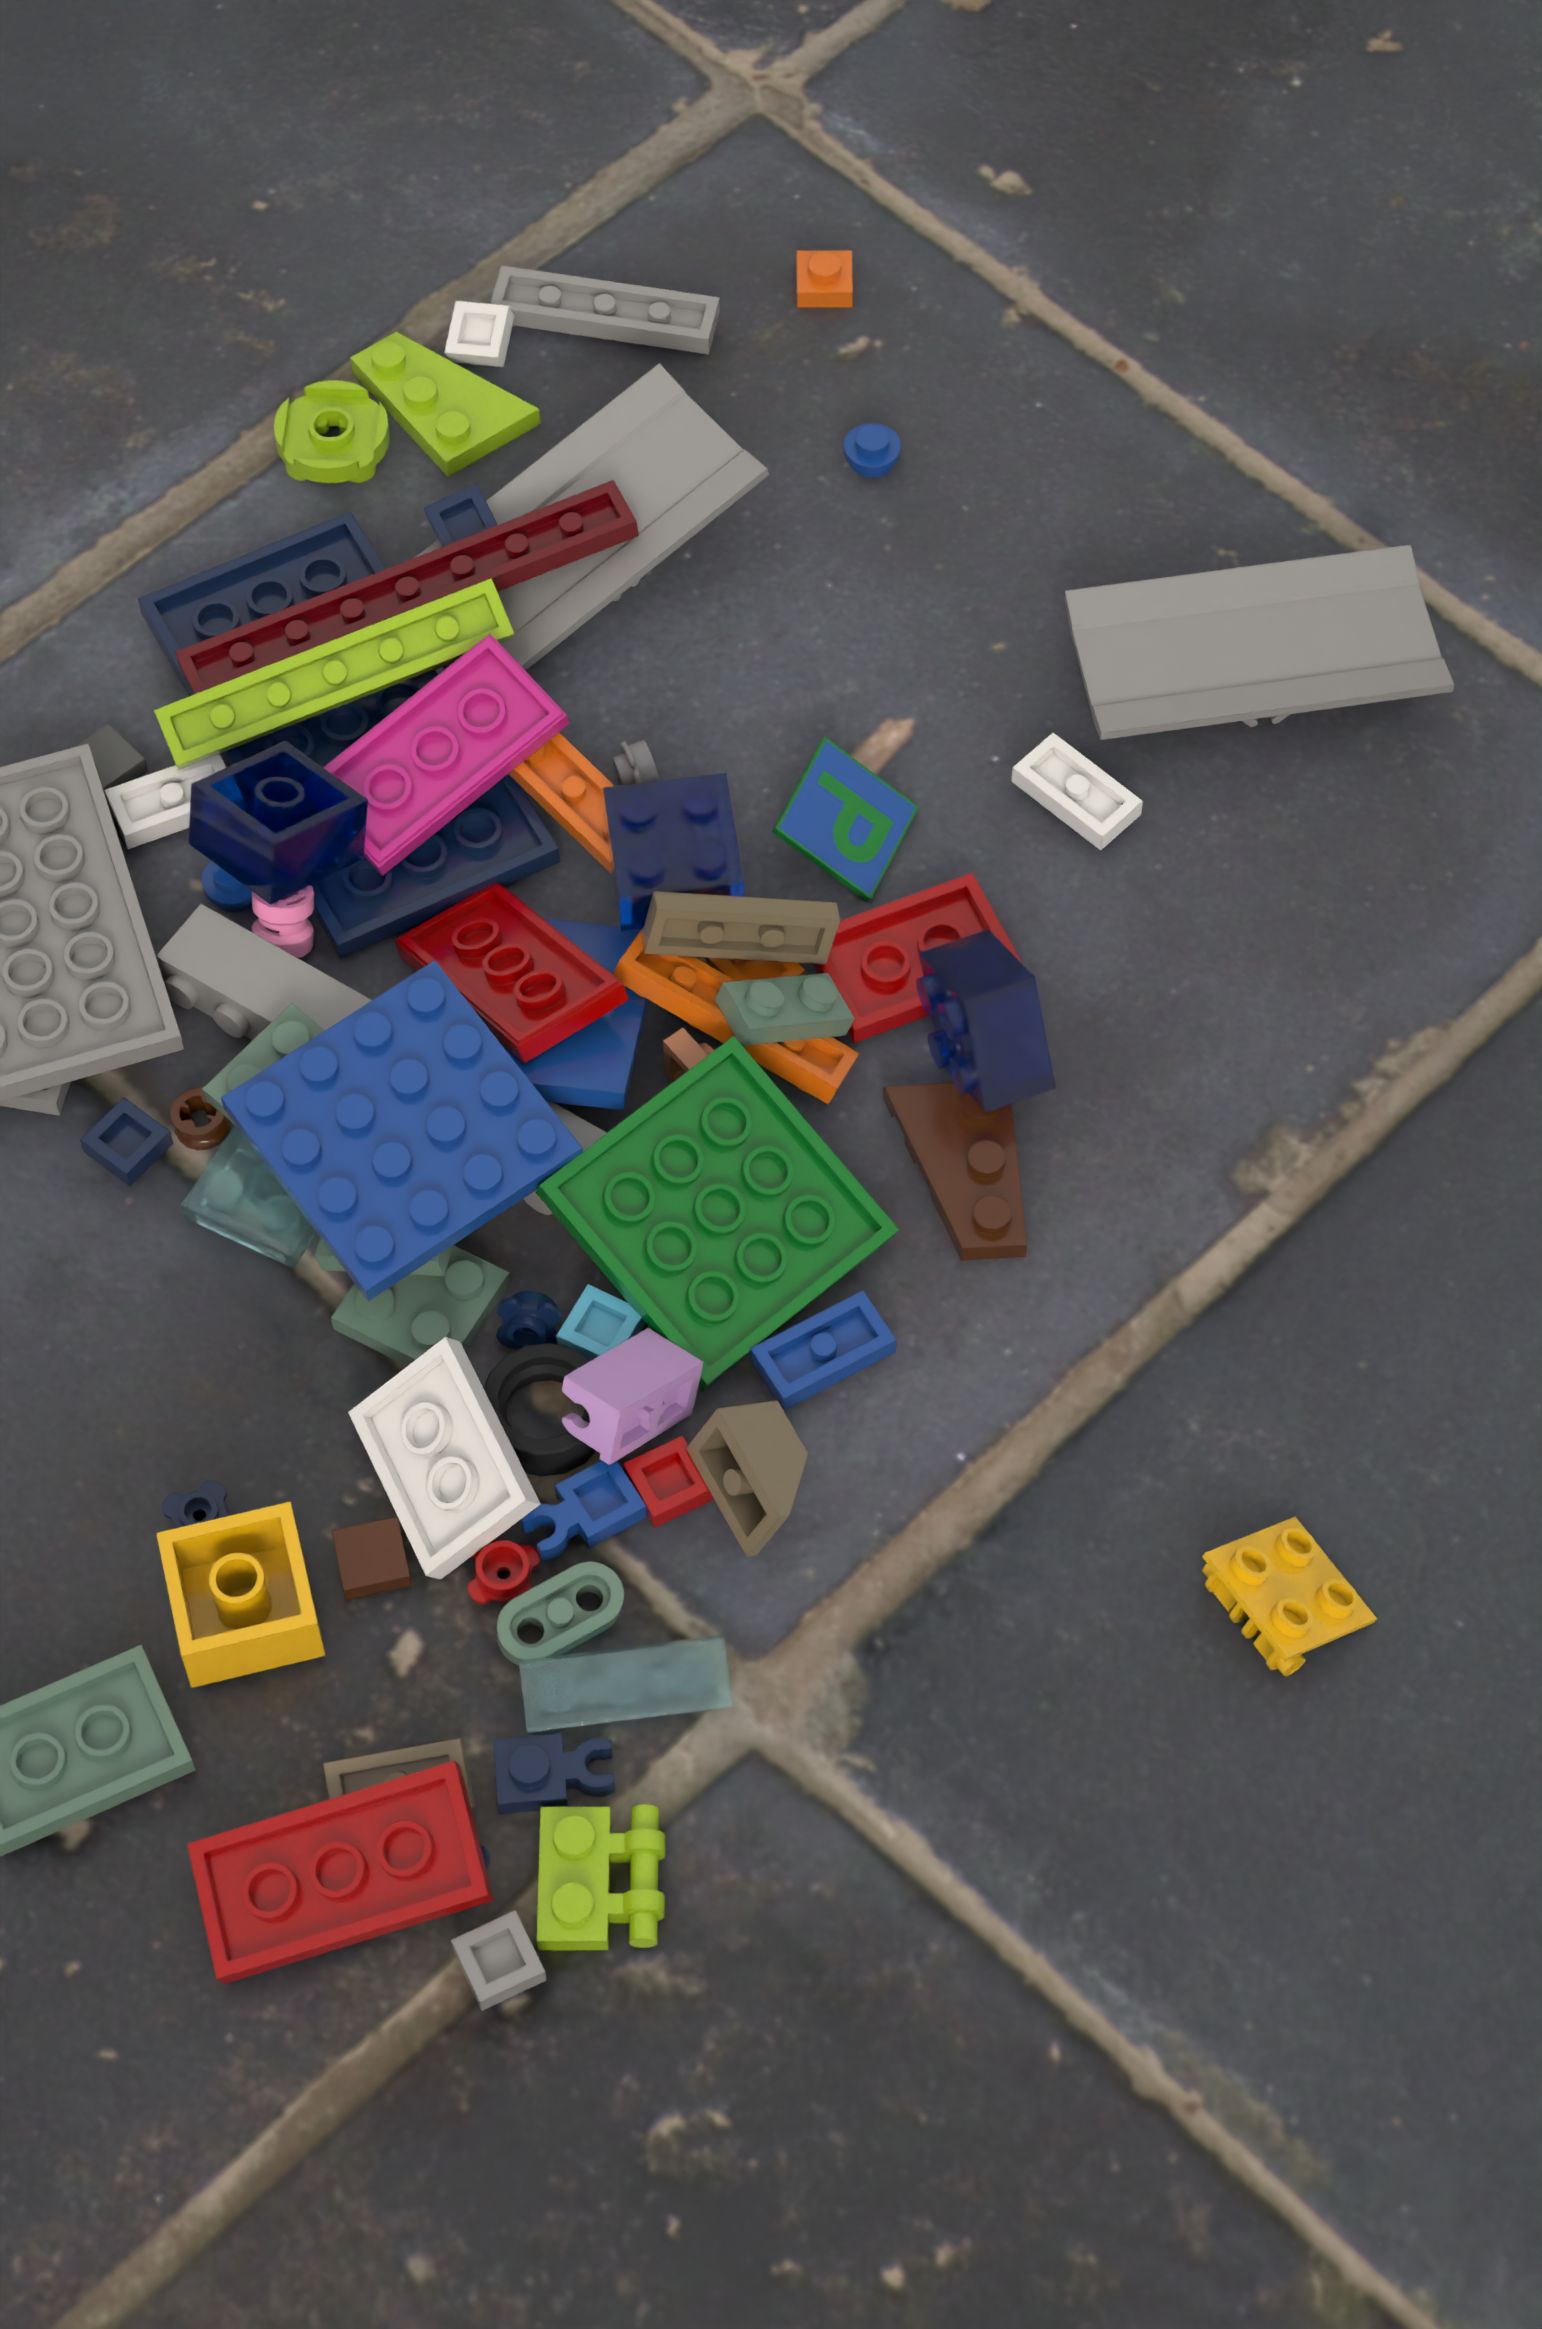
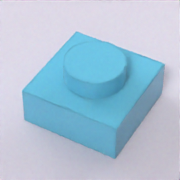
[556,1285,645,1361]

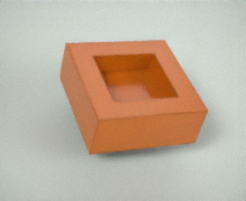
[796,250,853,308]

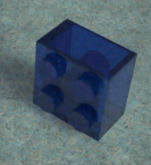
[188,741,368,905]
[603,773,744,932]
[916,929,1056,1112]

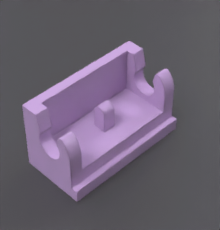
[562,1328,704,1465]

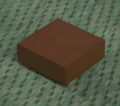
[331,1517,412,1600]

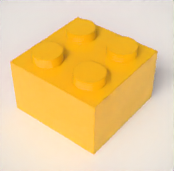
[156,1501,326,1688]

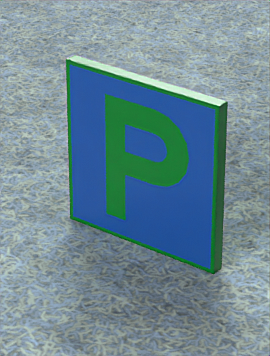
[771,737,919,902]

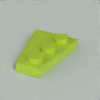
[350,332,541,477]

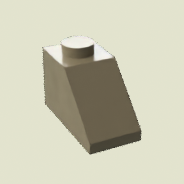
[686,1400,808,1557]

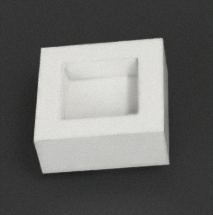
[445,301,514,367]

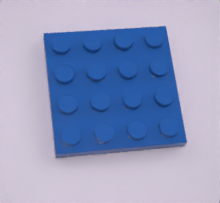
[221,960,583,1301]

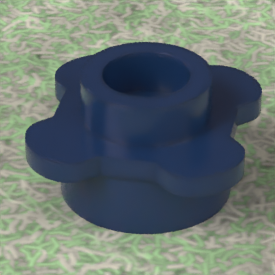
[496,1291,562,1349]
[162,1480,231,1528]

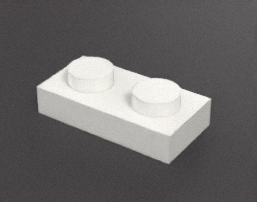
[1011,733,1143,850]
[104,754,242,849]

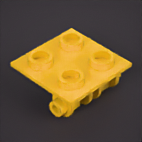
[1202,1517,1377,1676]

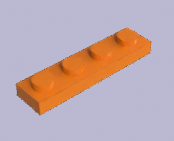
[613,927,859,1105]

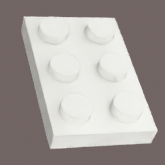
[348,1337,540,1579]

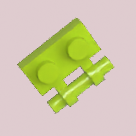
[537,1804,666,1950]

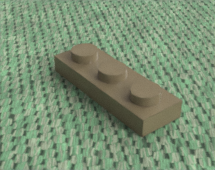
[641,891,840,964]

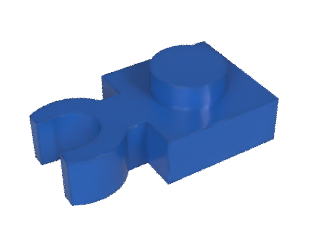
[520,1460,647,1561]

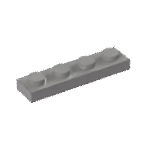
[490,265,720,354]

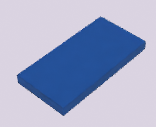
[505,918,649,1110]

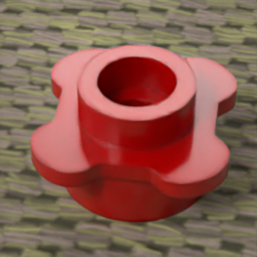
[468,1540,540,1605]

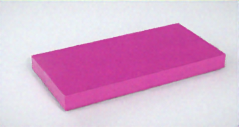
[303,634,570,876]

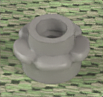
[612,740,660,798]

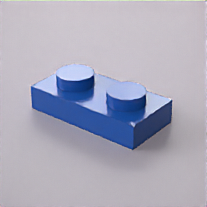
[750,1290,897,1411]

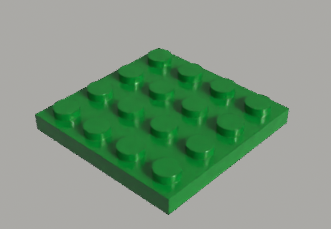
[536,1036,899,1391]

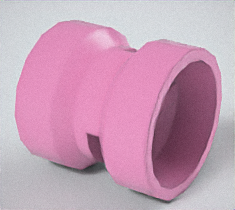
[252,875,314,958]

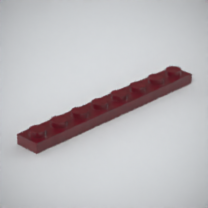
[175,480,639,695]

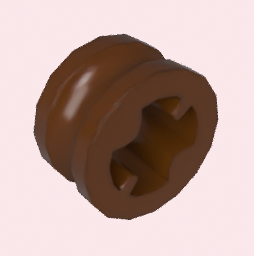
[170,1087,231,1150]

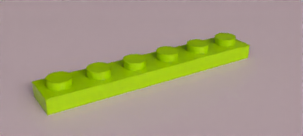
[154,578,514,770]

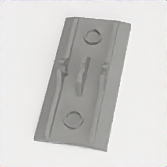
[416,363,769,671]
[1064,544,1455,740]

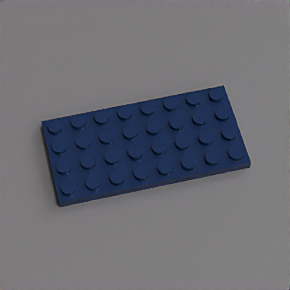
[138,511,560,959]

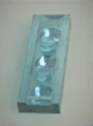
[519,1635,733,1733]

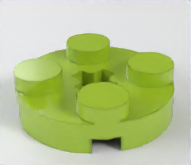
[274,380,390,483]

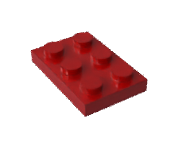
[812,873,1025,1043]

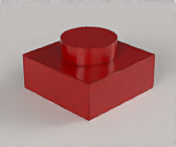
[623,1436,713,1528]

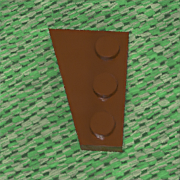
[883,1080,1027,1261]

